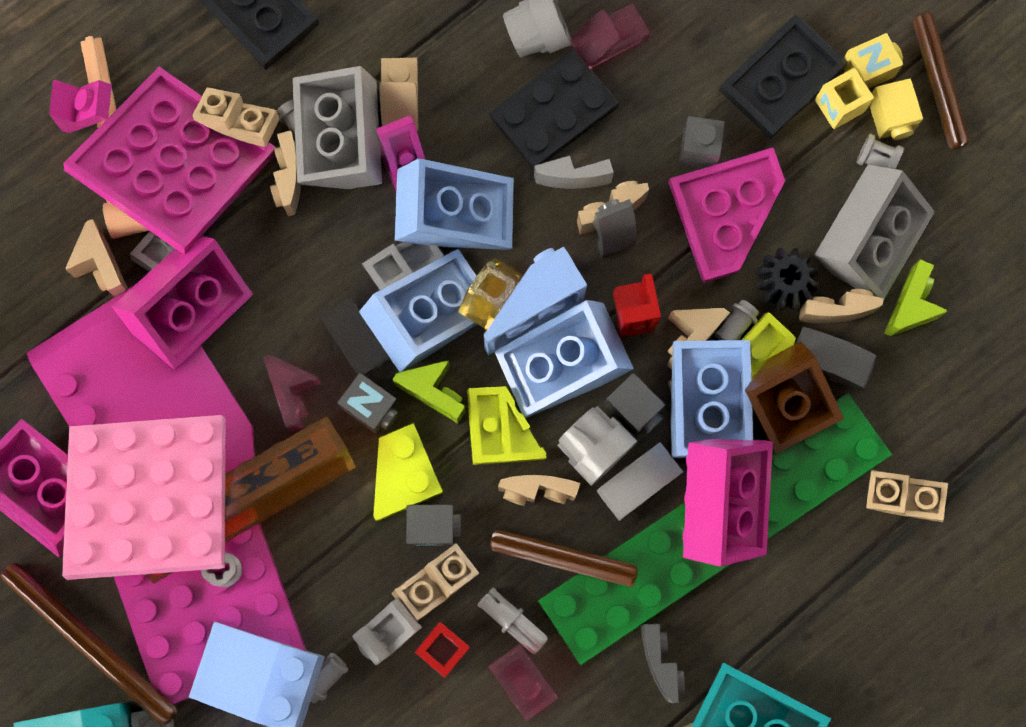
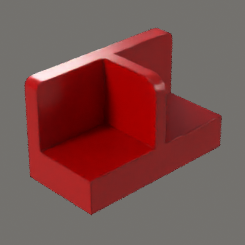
[613,273,661,338]

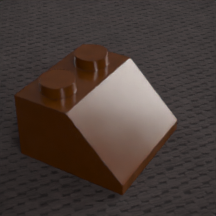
[744,342,844,454]

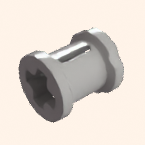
[856,133,904,169]
[201,552,242,587]

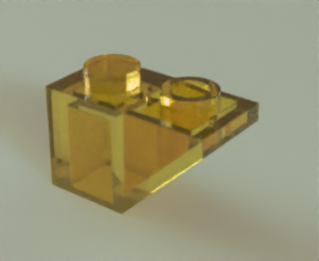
[458,258,524,330]

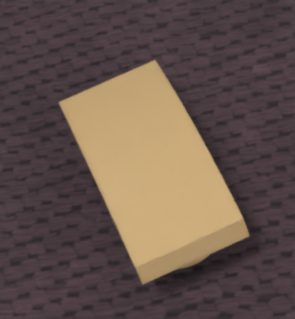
[192,87,280,147]
[270,130,301,216]
[577,181,649,235]
[799,289,884,324]
[866,470,948,522]
[498,475,580,506]
[391,543,479,622]

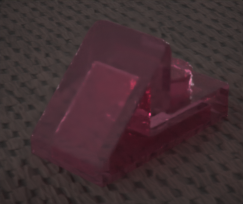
[571,3,650,69]
[263,355,321,433]
[488,643,558,721]

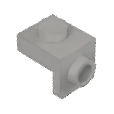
[352,598,422,665]

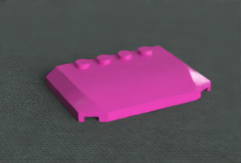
[27,284,257,489]

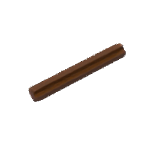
[913,13,970,149]
[490,529,638,587]

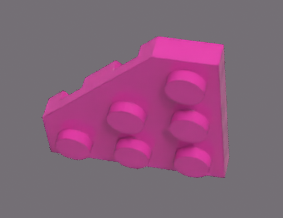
[668,148,785,284]

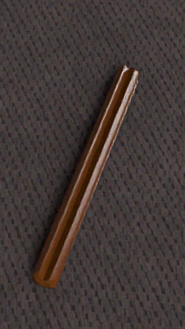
[1,563,177,725]

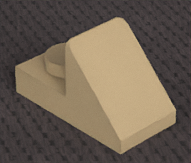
[379,58,419,131]
[66,219,128,297]
[667,308,730,369]

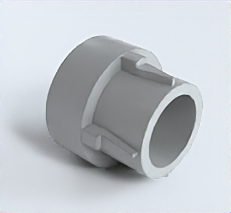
[503,0,572,58]
[558,406,637,486]

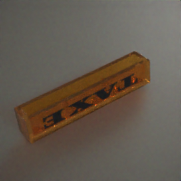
[146,416,356,584]

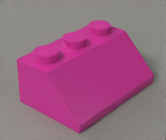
[112,236,253,369]
[0,419,68,558]
[683,439,773,567]

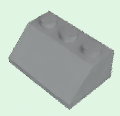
[293,66,382,189]
[814,164,935,301]

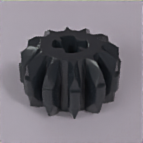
[756,248,819,310]

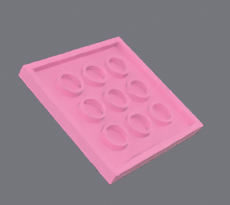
[62,415,226,580]

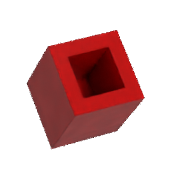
[415,622,471,678]

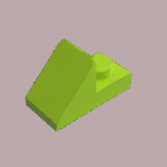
[884,260,947,336]
[393,361,466,424]

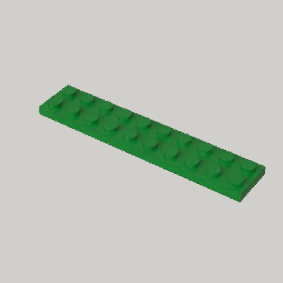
[538,393,892,665]

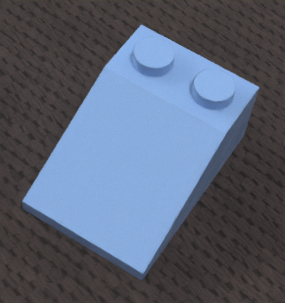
[395,158,514,250]
[484,247,587,356]
[359,249,499,372]
[494,300,634,418]
[671,340,753,458]
[189,622,325,727]

